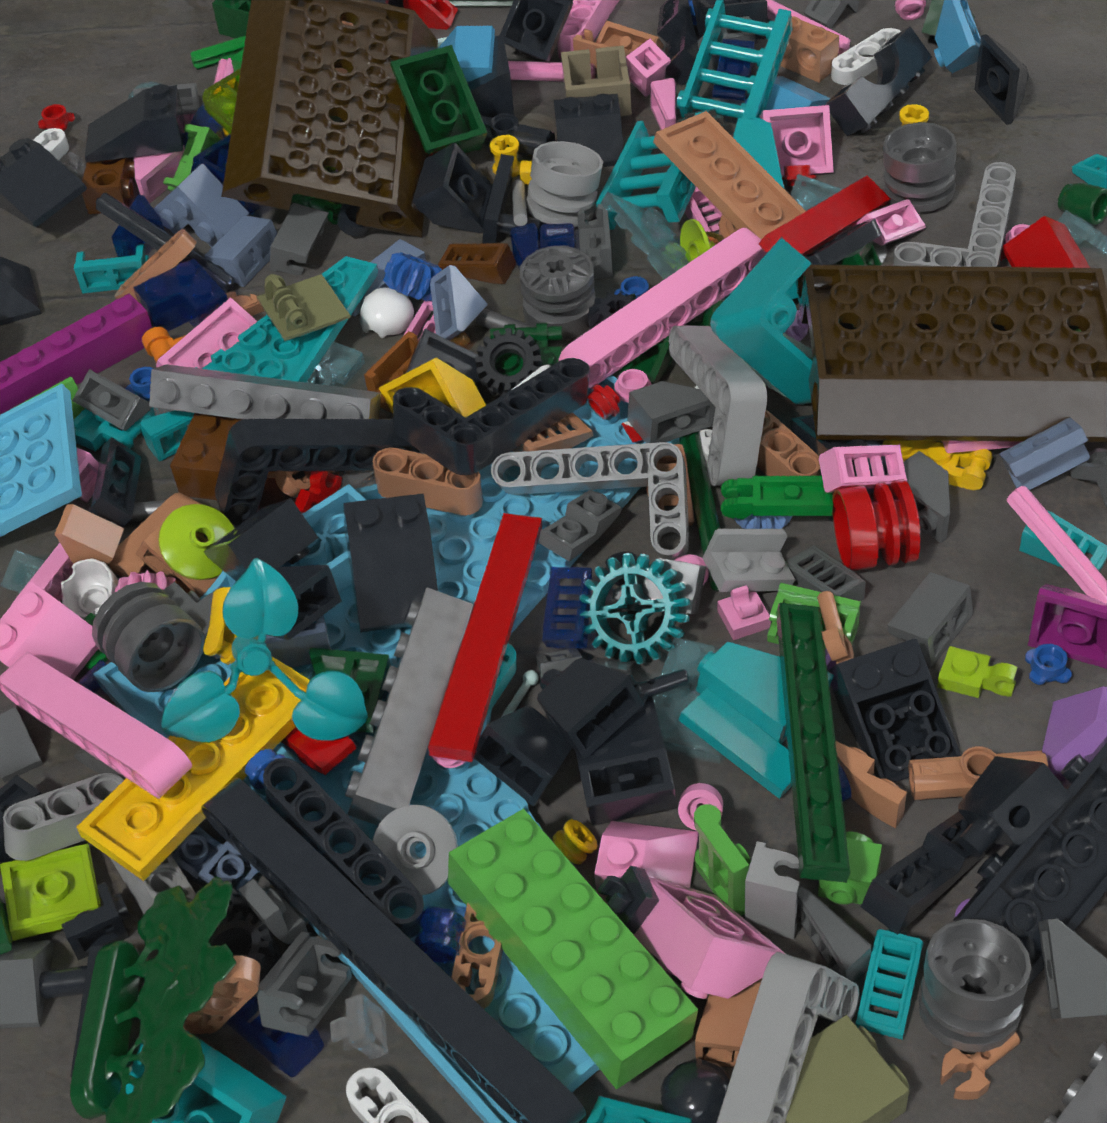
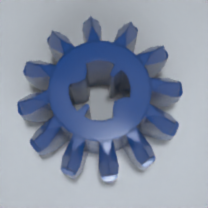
[383,252,442,301]

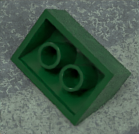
[390,45,487,154]

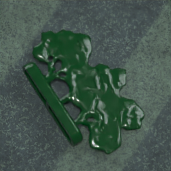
[70,877,237,1123]

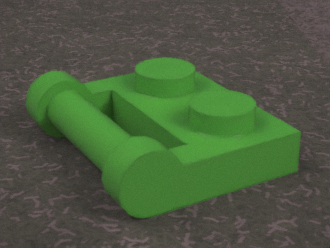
[694,804,751,916]

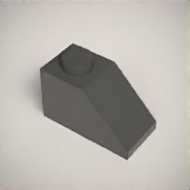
[627,381,716,443]
[1038,919,1107,1019]

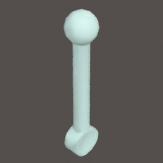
[501,670,539,717]

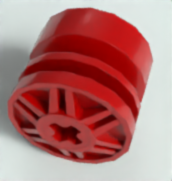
[832,479,920,571]

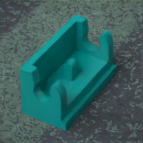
[74,245,150,294]

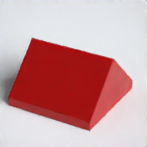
[1002,215,1090,268]

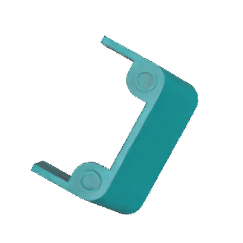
[710,237,813,405]

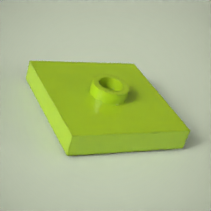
[0,843,101,941]

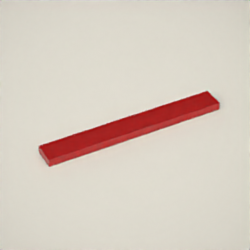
[428,513,542,762]

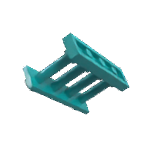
[676,0,793,121]
[596,111,708,230]

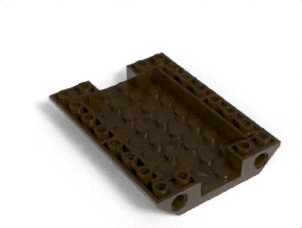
[221,0,438,237]
[796,265,1107,442]

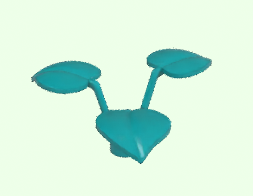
[161,558,368,742]

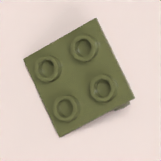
[257,274,351,341]

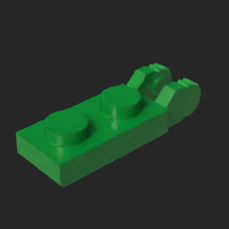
[721,476,833,519]

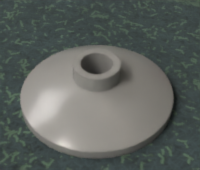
[372,805,458,896]

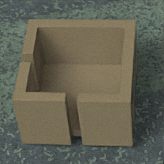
[561,46,632,116]

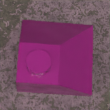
[1028,584,1107,669]

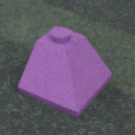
[1042,686,1107,781]

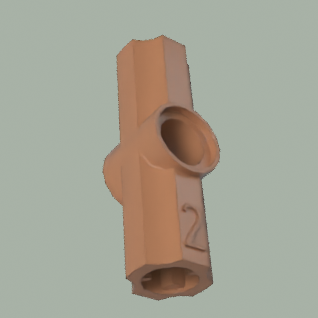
[908,746,1049,800]

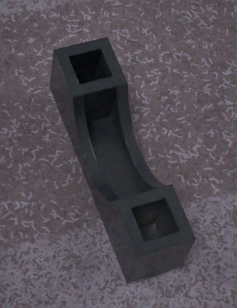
[825,26,932,136]

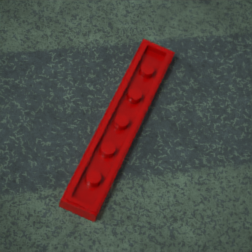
[758,175,891,256]

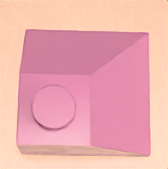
[594,821,699,903]

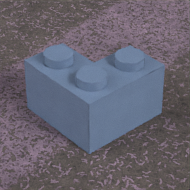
[152,163,249,248]

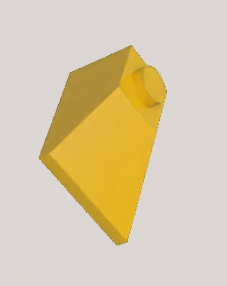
[379,357,486,451]

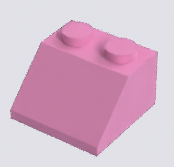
[759,105,834,176]
[0,581,98,680]

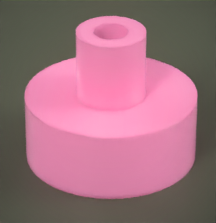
[678,783,723,831]

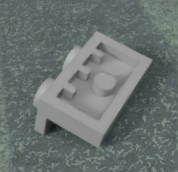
[703,529,795,592]

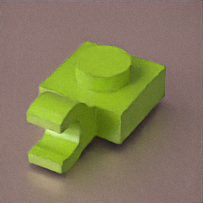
[937,646,1017,698]

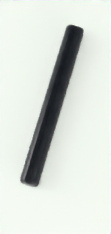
[95,193,235,294]

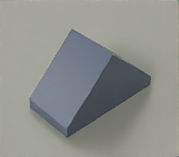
[430,265,488,340]

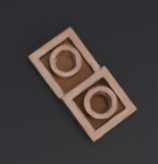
[835,741,907,829]

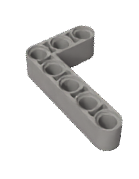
[893,162,1016,267]
[669,326,767,486]
[491,442,689,560]
[3,773,196,914]
[717,952,859,1123]

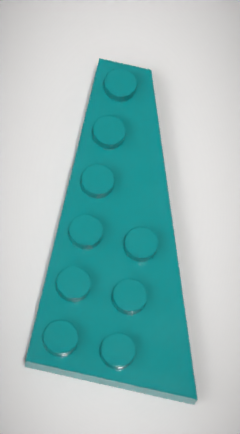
[195,256,378,383]

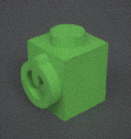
[818,832,882,904]

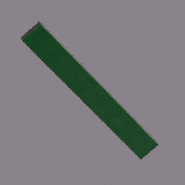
[776,603,850,883]

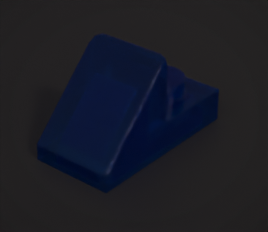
[712,39,755,101]
[111,195,165,257]

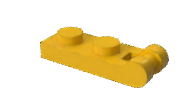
[883,440,993,490]

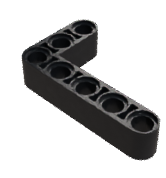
[393,358,590,475]
[215,419,419,528]

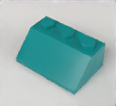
[126,1030,287,1123]

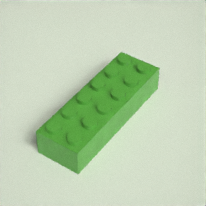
[448,808,698,1090]

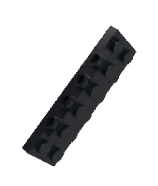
[953,737,1107,985]

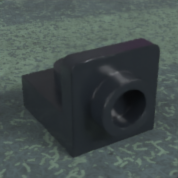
[61,882,131,961]

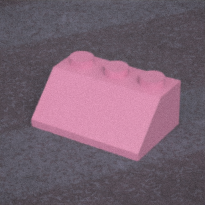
[633,877,785,999]

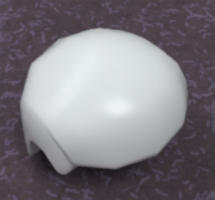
[359,287,414,338]
[61,558,119,620]

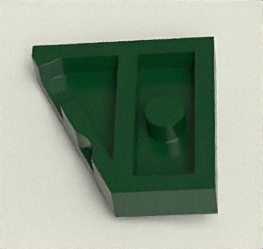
[309,648,391,733]

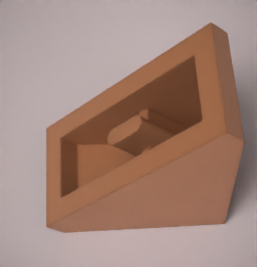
[55,504,124,565]

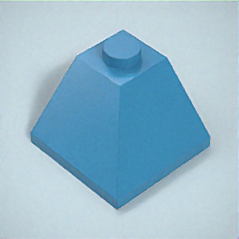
[934,0,980,73]

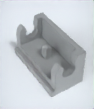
[745,841,799,939]

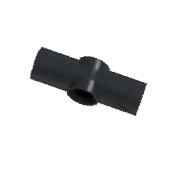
[481,113,555,156]

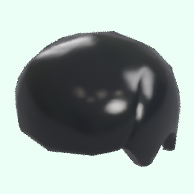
[660,1058,730,1123]

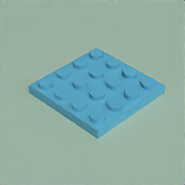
[0,384,82,537]

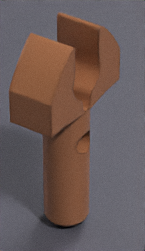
[817,591,854,664]
[940,1032,1020,1100]

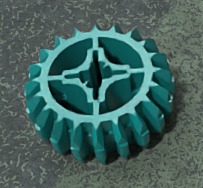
[579,553,690,664]

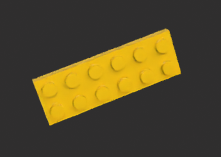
[76,657,310,881]

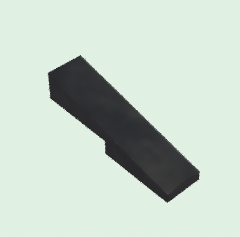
[657,0,699,86]
[861,811,997,935]

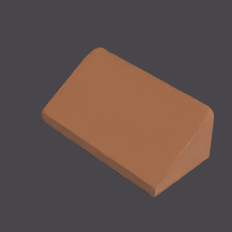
[595,20,664,52]

